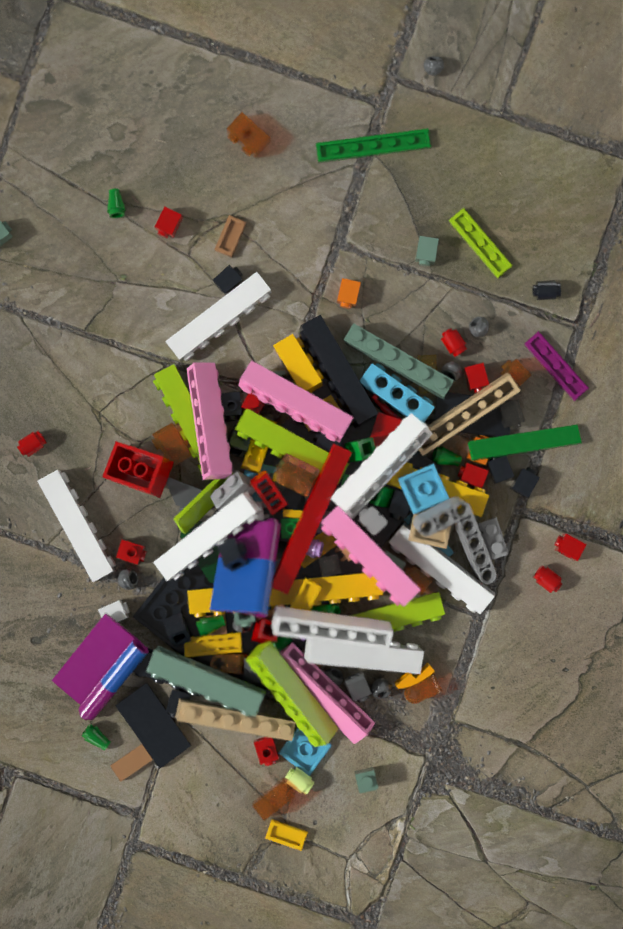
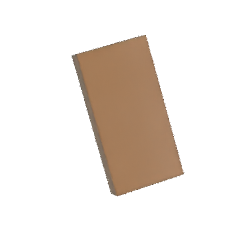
[214,215,247,258]
[110,744,153,782]

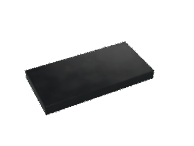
[434,392,514,437]
[115,683,192,768]

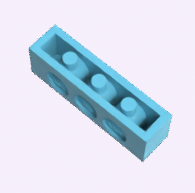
[360,363,435,423]

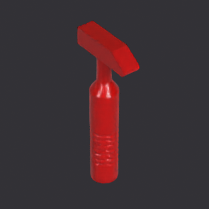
[369,394,402,420]

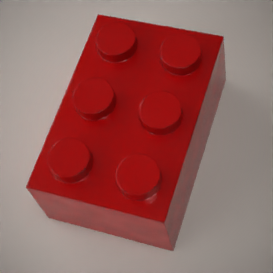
[102,441,174,498]

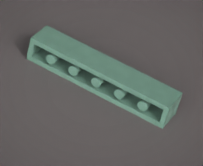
[344,323,454,400]
[146,646,266,717]

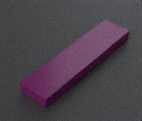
[524,331,589,401]

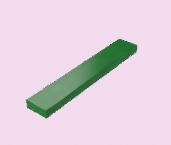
[316,128,431,163]
[468,424,582,461]

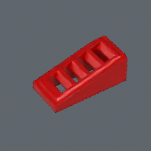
[249,470,288,515]

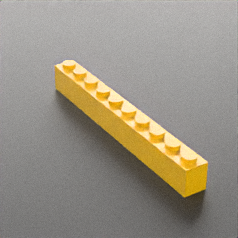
[187,573,383,617]

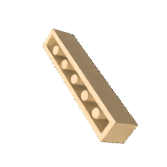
[419,373,520,455]
[176,698,296,741]

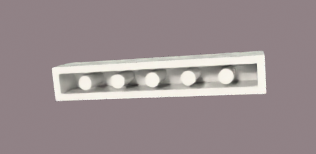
[165,272,271,361]
[331,413,432,519]
[38,470,116,582]
[153,492,261,581]
[389,522,495,614]
[272,606,393,649]
[304,639,424,674]

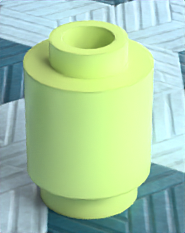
[285,767,315,795]

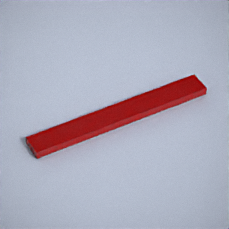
[272,444,352,595]

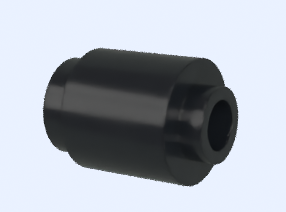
[532,280,561,300]

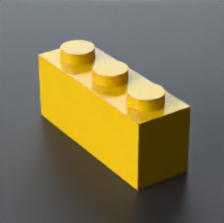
[273,334,324,393]

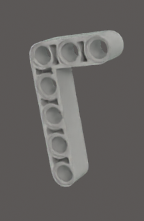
[413,496,496,584]

